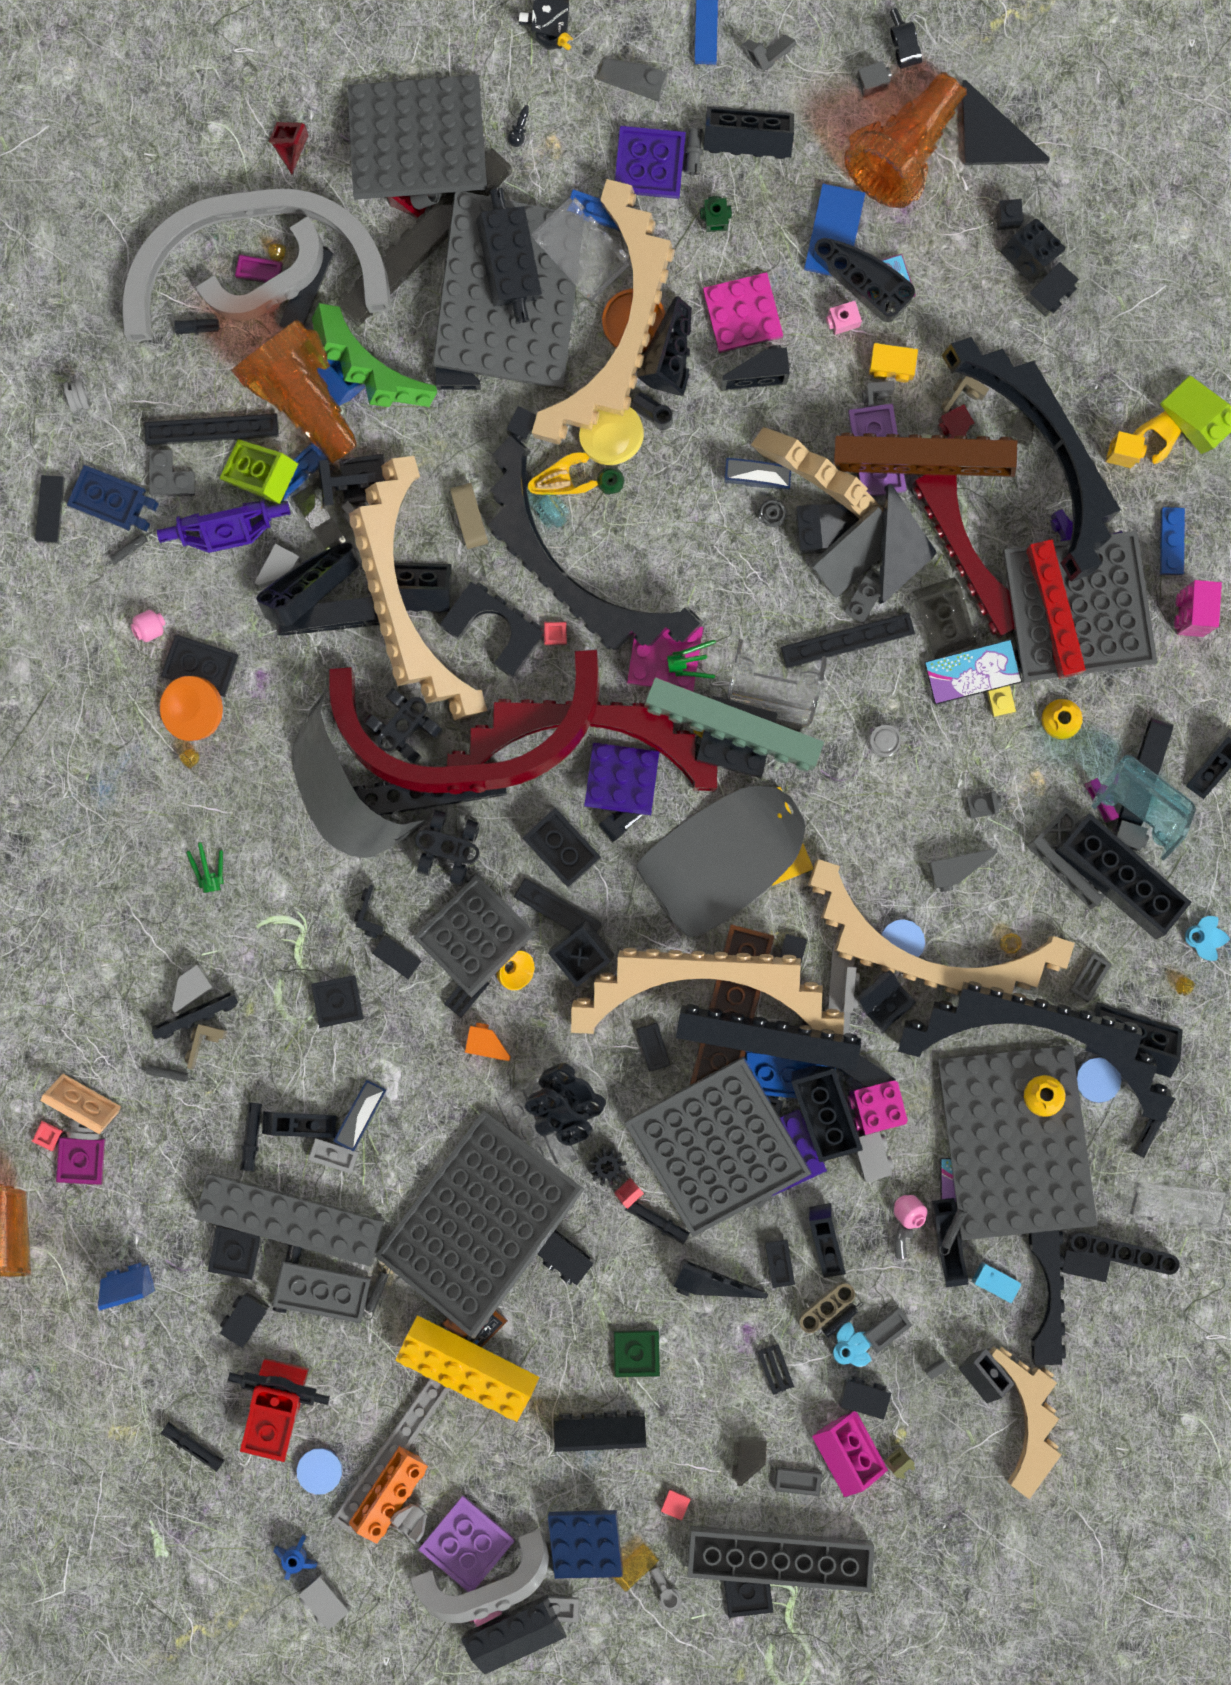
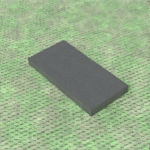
[810,505,884,598]
[272,1261,371,1323]

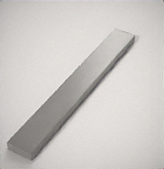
[332,1378,450,1532]

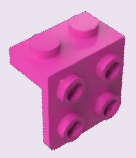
[848,1081,908,1135]

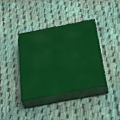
[614,1330,660,1378]

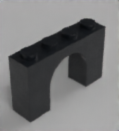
[440,582,544,679]

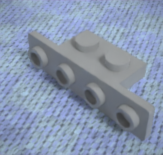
[828,944,860,1034]

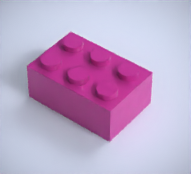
[1174,580,1222,637]

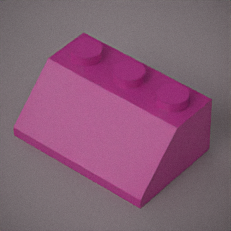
[812,1411,888,1497]

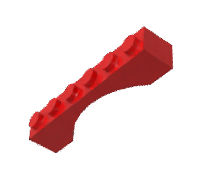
[1026,539,1086,679]

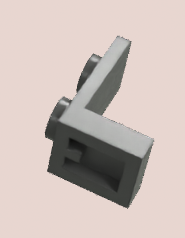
[742,35,797,71]
[845,568,881,623]

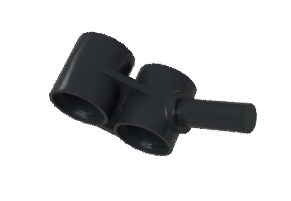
[889,8,922,69]

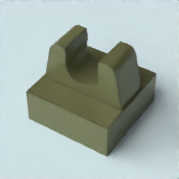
[884,1447,915,1479]

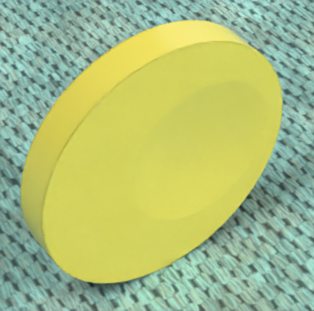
[579,407,644,465]

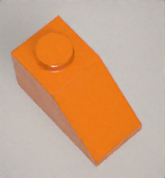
[465,1022,511,1061]

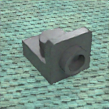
[862,381,895,407]
[966,791,1002,819]

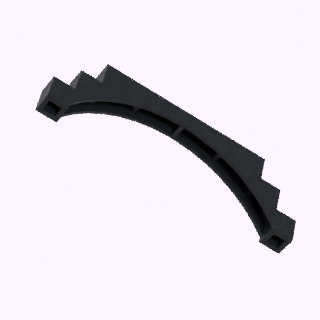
[941,337,1121,582]
[488,435,704,650]
[898,981,1172,1122]

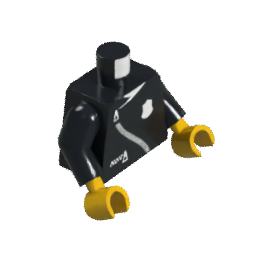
[519,0,573,50]

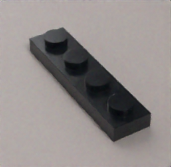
[151,990,239,1040]

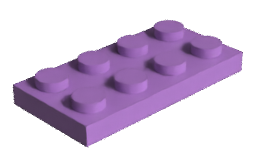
[848,404,907,497]

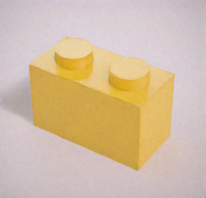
[869,343,918,383]
[1106,431,1147,468]

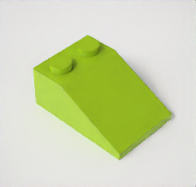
[1160,375,1231,454]
[219,439,298,504]

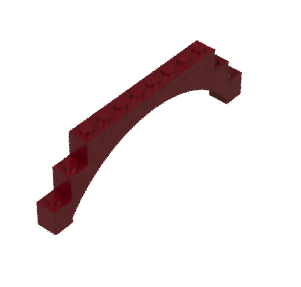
[912,404,1015,639]
[447,699,717,791]

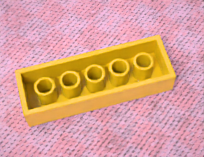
[395,1315,540,1422]

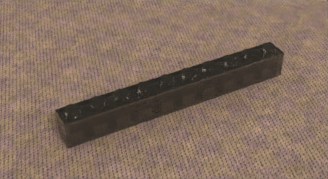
[337,148,512,327]

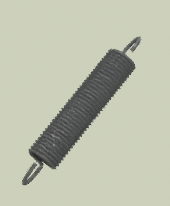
[106,532,152,566]
[139,1065,196,1082]
[939,1203,969,1255]
[363,1265,391,1320]

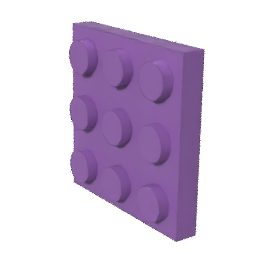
[418,1495,515,1592]

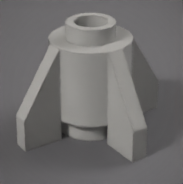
[389,1502,428,1545]

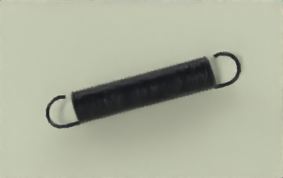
[817,1302,863,1340]

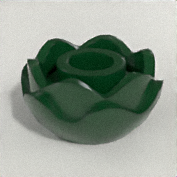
[597,467,625,495]

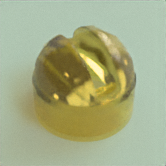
[268,244,286,261]
[180,749,200,768]
[1175,977,1195,996]

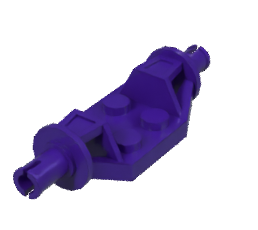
[157,497,291,553]

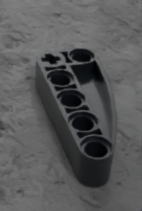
[813,238,915,323]
[256,542,359,626]
[276,597,380,636]

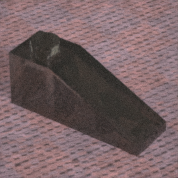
[292,485,346,550]

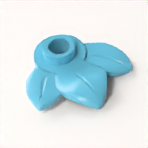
[1185,916,1230,961]
[833,1322,872,1367]

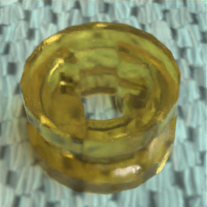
[1000,933,1022,954]

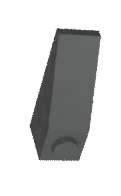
[597,59,667,102]
[928,848,997,893]

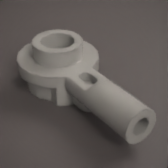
[650,1566,682,1611]

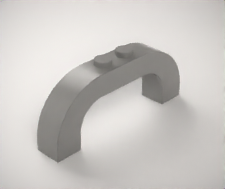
[196,216,323,320]
[411,1529,549,1623]

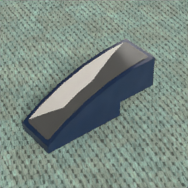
[724,458,791,490]
[333,1080,386,1152]

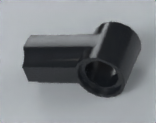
[630,392,673,430]
[598,811,643,843]

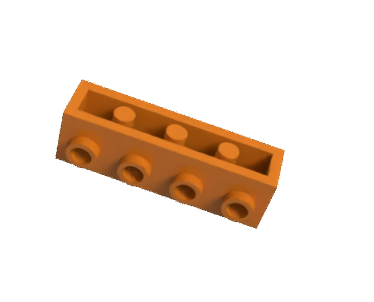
[349,1446,428,1544]

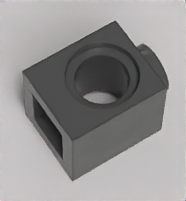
[856,61,892,97]
[1114,820,1149,851]

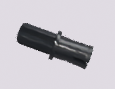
[174,317,220,335]

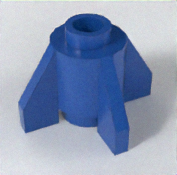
[273,1534,318,1580]

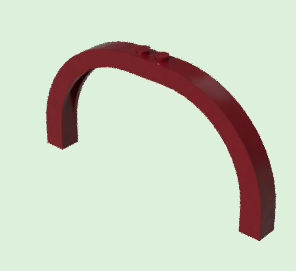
[329,650,600,794]

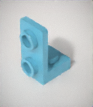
[971,1261,1021,1303]

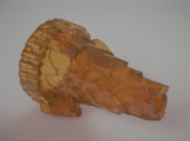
[844,72,967,208]
[231,319,357,464]

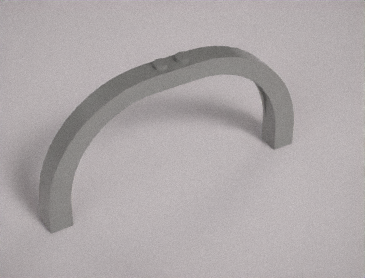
[123,188,392,342]

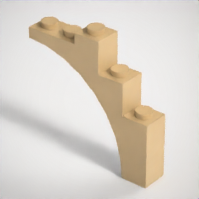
[751,427,883,519]
[989,1346,1061,1499]

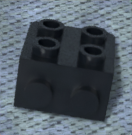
[1000,219,1065,283]
[857,970,916,1032]

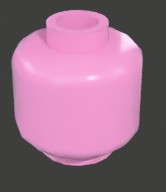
[130,609,165,642]
[894,1195,927,1229]

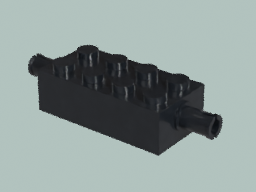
[476,188,542,324]

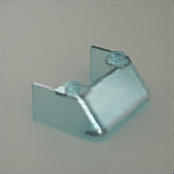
[1091,755,1196,861]

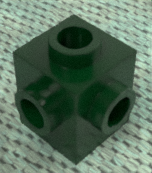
[700,196,732,232]

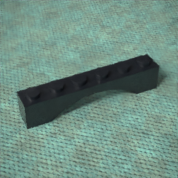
[1028,1230,1066,1365]

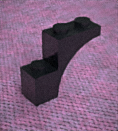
[932,1198,968,1288]

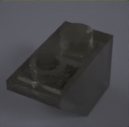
[732,1436,767,1486]

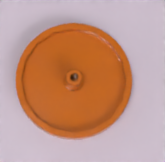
[602,289,665,353]
[160,676,223,741]

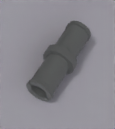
[685,128,703,175]

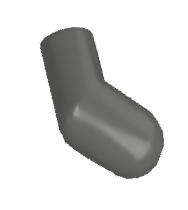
[894,1225,913,1259]

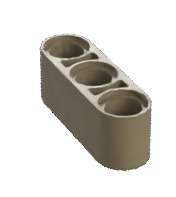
[450,483,489,550]
[798,1282,855,1333]

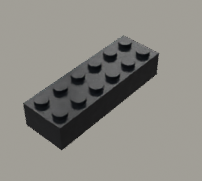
[1054,813,1192,940]

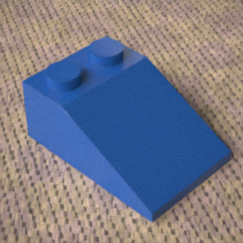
[98,1262,156,1311]

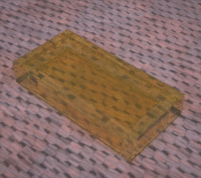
[612,1542,659,1592]

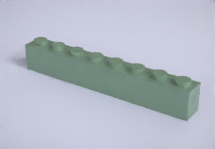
[644,678,824,772]

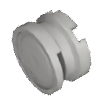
[64,378,91,413]
[868,725,901,757]
[67,1119,100,1140]

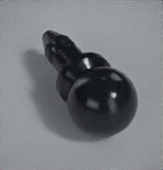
[507,105,529,147]

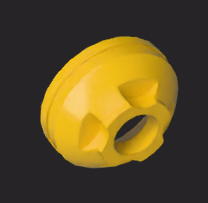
[1041,699,1083,740]
[496,950,535,990]
[1024,1075,1065,1117]

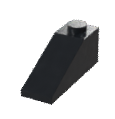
[1186,729,1231,800]
[262,1111,337,1138]
[809,1203,846,1278]

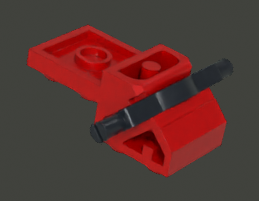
[228,1358,330,1462]

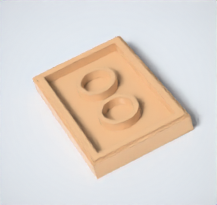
[40,1074,121,1134]

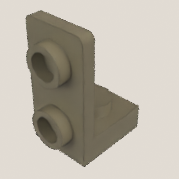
[941,376,989,416]
[185,1024,227,1069]

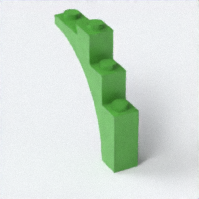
[312,303,437,407]

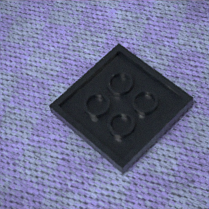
[696,696,778,778]

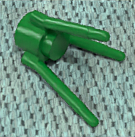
[667,639,716,679]
[186,842,224,893]

